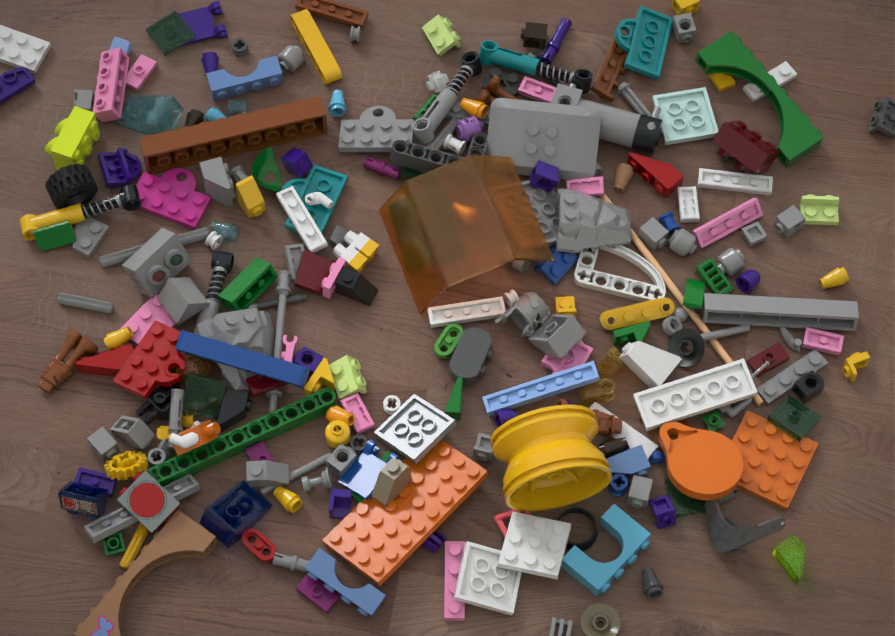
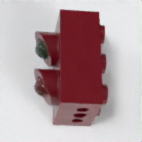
[712,120,780,174]

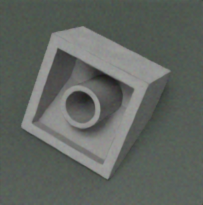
[528,314,586,359]

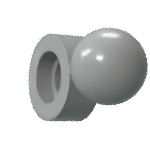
[662,307,688,336]

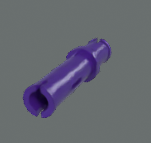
[541,18,572,65]

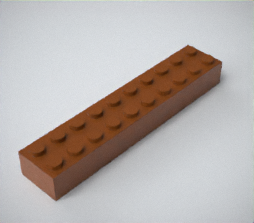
[139,96,327,175]

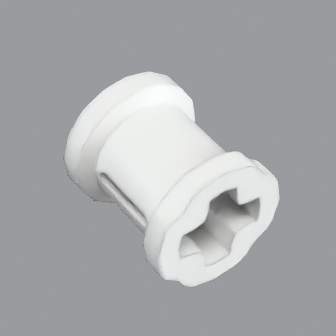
[442,134,467,156]

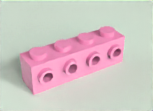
[92,48,130,123]

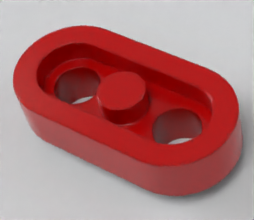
[242,528,277,563]

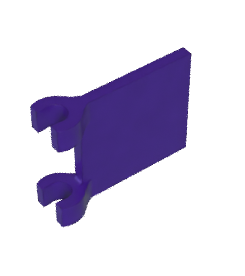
[173,1,228,46]

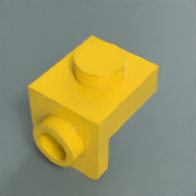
[842,351,870,382]

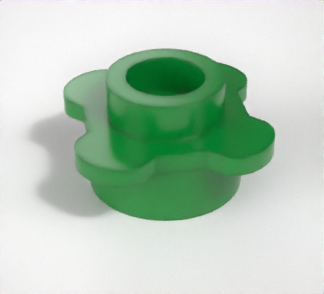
[702,411,725,432]

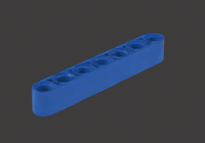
[175,330,310,388]

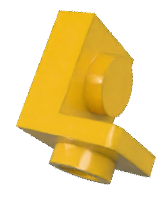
[555,296,577,318]

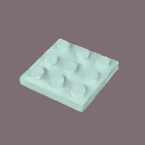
[652,87,719,145]

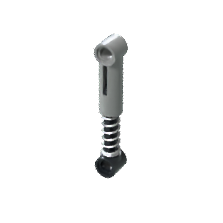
[412,51,483,144]
[186,250,234,364]

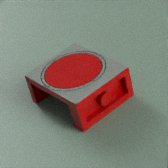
[117,470,182,535]

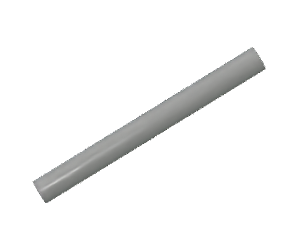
[259,452,331,495]

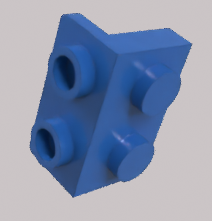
[533,244,579,285]

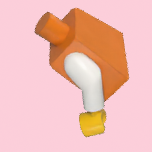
[157,413,221,456]

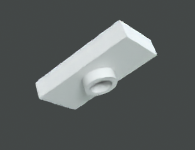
[677,186,700,223]

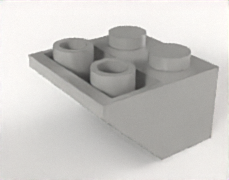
[199,157,236,207]

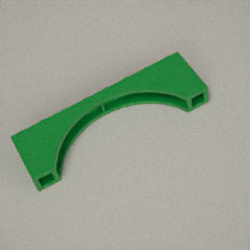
[695,31,824,168]

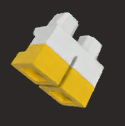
[333,230,379,273]

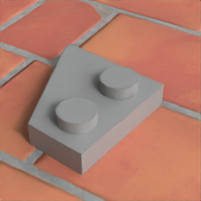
[73,216,110,259]

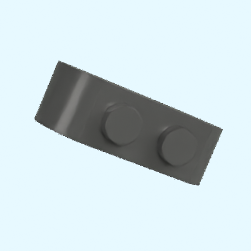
[449,327,494,386]

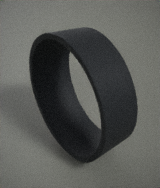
[557,508,598,551]

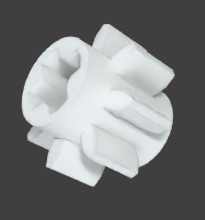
[426,71,449,93]

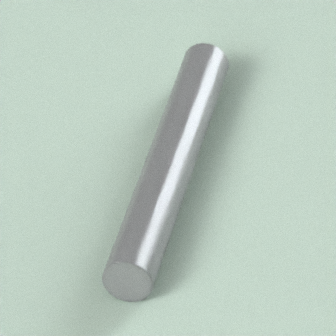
[700,325,750,341]

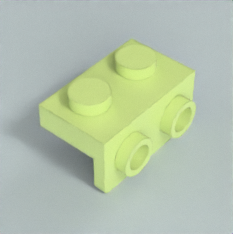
[422,14,462,56]
[329,355,367,400]

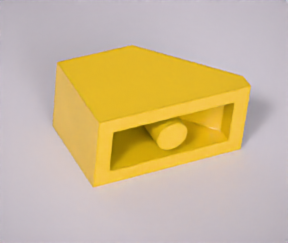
[236,175,265,219]

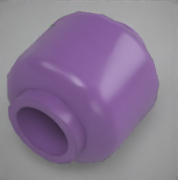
[456,116,484,142]

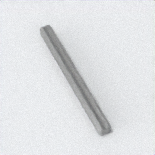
[99,227,210,267]

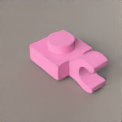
[281,335,298,363]

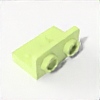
[799,194,839,225]

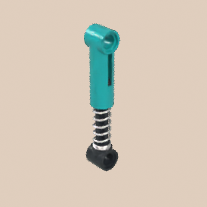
[479,40,593,94]

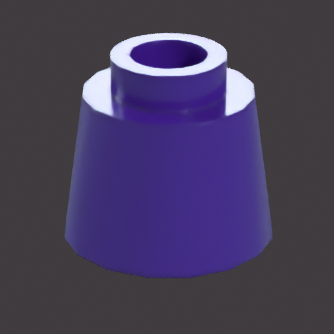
[735,270,760,294]
[494,409,518,428]

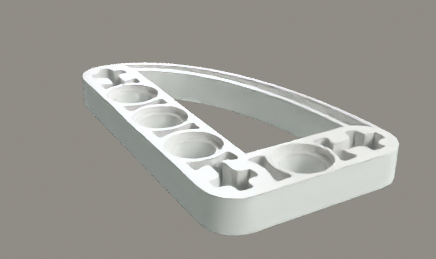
[574,245,666,302]

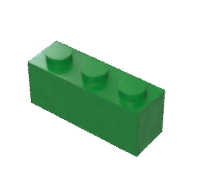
[218,257,278,311]

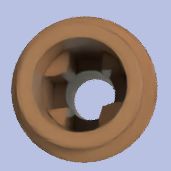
[613,163,634,192]

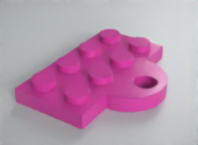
[136,168,212,230]

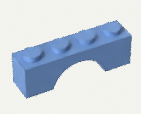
[206,56,283,101]
[305,548,386,617]

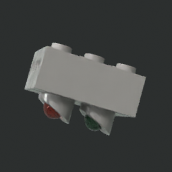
[122,228,192,298]

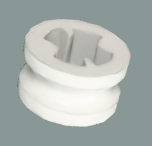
[205,231,223,250]
[503,289,519,307]
[383,395,401,415]

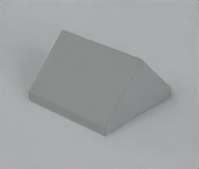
[157,277,210,326]

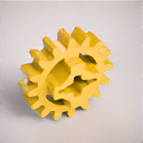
[104,451,149,481]

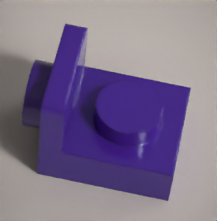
[649,495,676,529]

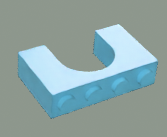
[561,504,651,597]

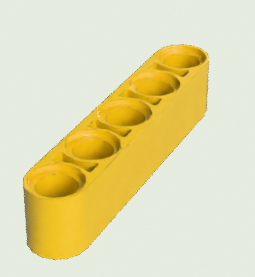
[290,9,343,85]

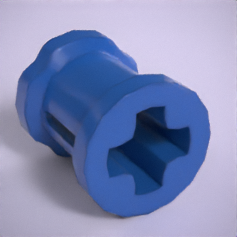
[658,212,681,237]
[609,474,628,497]

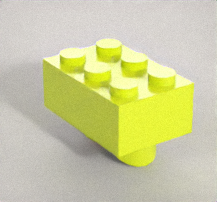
[44,106,100,170]

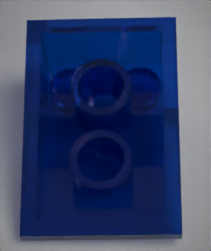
[199,480,273,548]

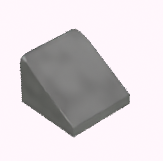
[330,225,349,248]

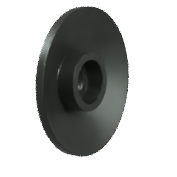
[668,328,705,367]

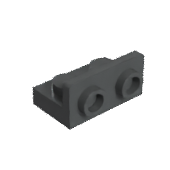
[869,96,895,138]

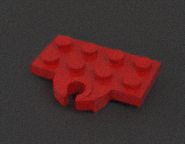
[113,320,187,400]

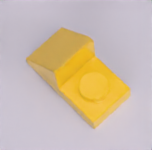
[304,358,335,397]

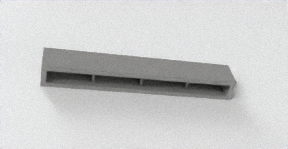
[702,293,859,331]

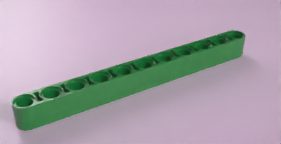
[142,388,336,487]

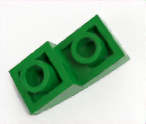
[683,278,705,310]
[97,517,126,556]

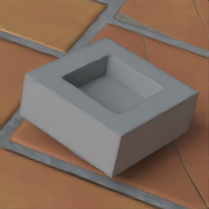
[741,221,767,247]

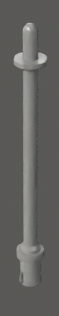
[266,271,291,413]

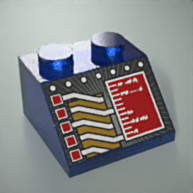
[58,481,109,519]

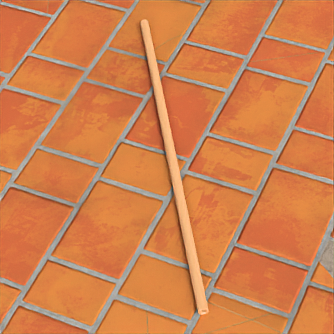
[599,194,764,406]

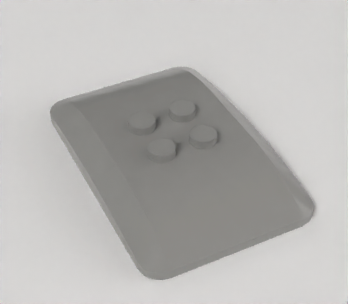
[485,98,601,180]

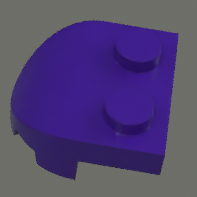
[97,148,141,187]

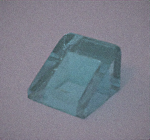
[227,100,247,117]

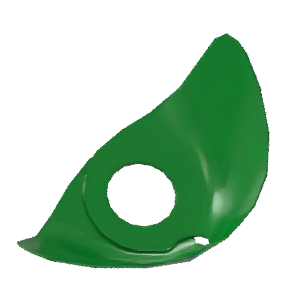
[251,147,281,192]

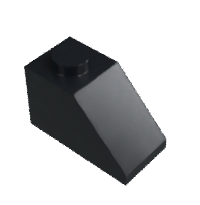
[335,267,378,306]
[217,388,252,432]

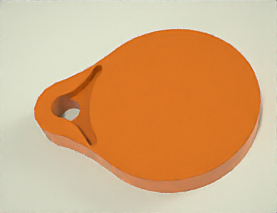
[658,421,743,500]

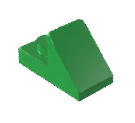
[612,321,650,346]

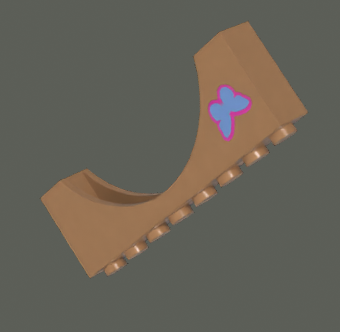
[74,510,217,636]

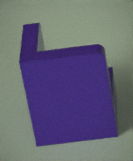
[329,488,352,519]

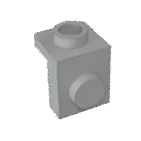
[473,433,494,461]

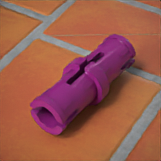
[363,156,402,180]

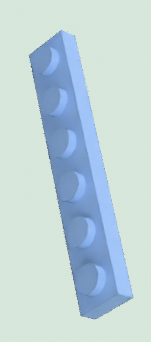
[482,361,600,417]

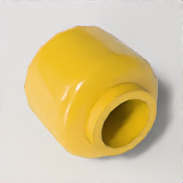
[325,420,351,449]

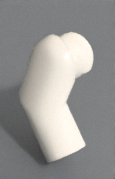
[305,192,334,209]

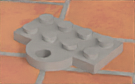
[338,106,414,152]

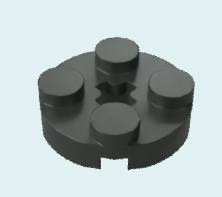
[483,68,519,99]

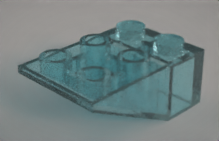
[116,94,184,135]

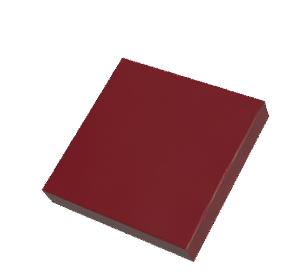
[294,250,336,296]

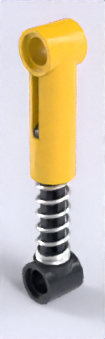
[19,185,141,241]

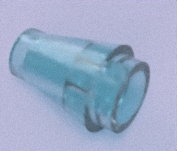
[210,220,239,241]

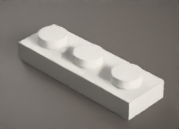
[743,61,797,103]

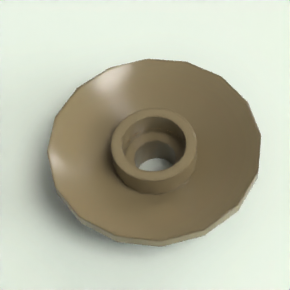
[580,603,621,636]

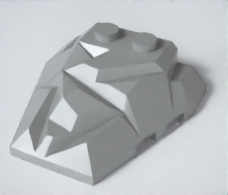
[556,187,631,253]
[196,308,275,391]

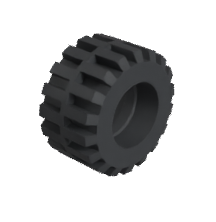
[45,164,98,209]

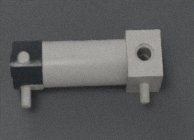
[551,83,663,155]

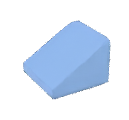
[110,37,132,55]

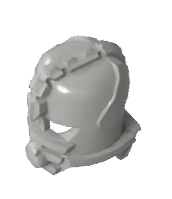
[494,292,551,337]

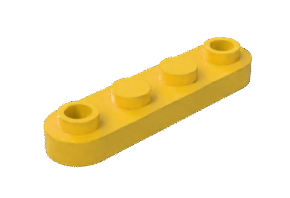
[599,297,675,330]

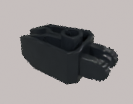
[136,381,187,425]

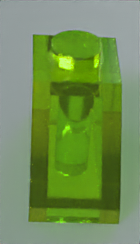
[772,534,806,585]

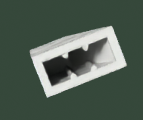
[619,341,682,388]

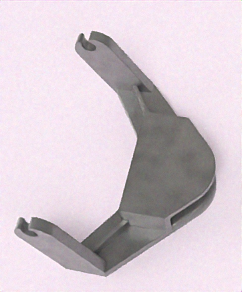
[704,487,786,554]

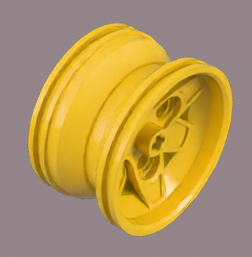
[490,405,612,512]

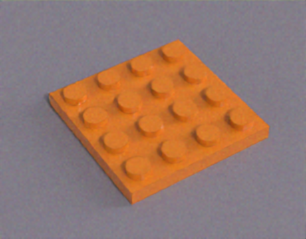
[732,410,819,511]

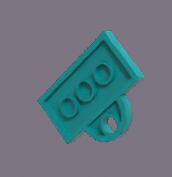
[614,5,673,80]
[281,164,348,235]

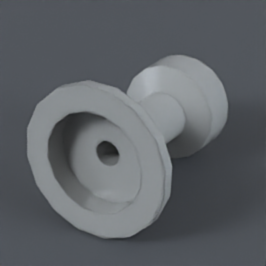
[301,467,333,492]

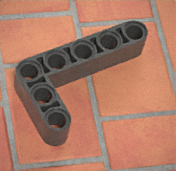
[390,132,488,185]

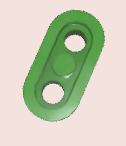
[434,323,463,359]

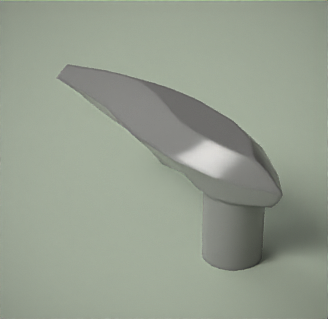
[780,327,802,352]

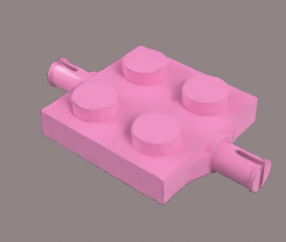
[541,330,594,374]

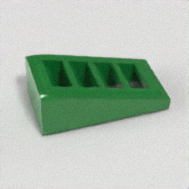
[695,257,734,294]
[445,377,463,421]

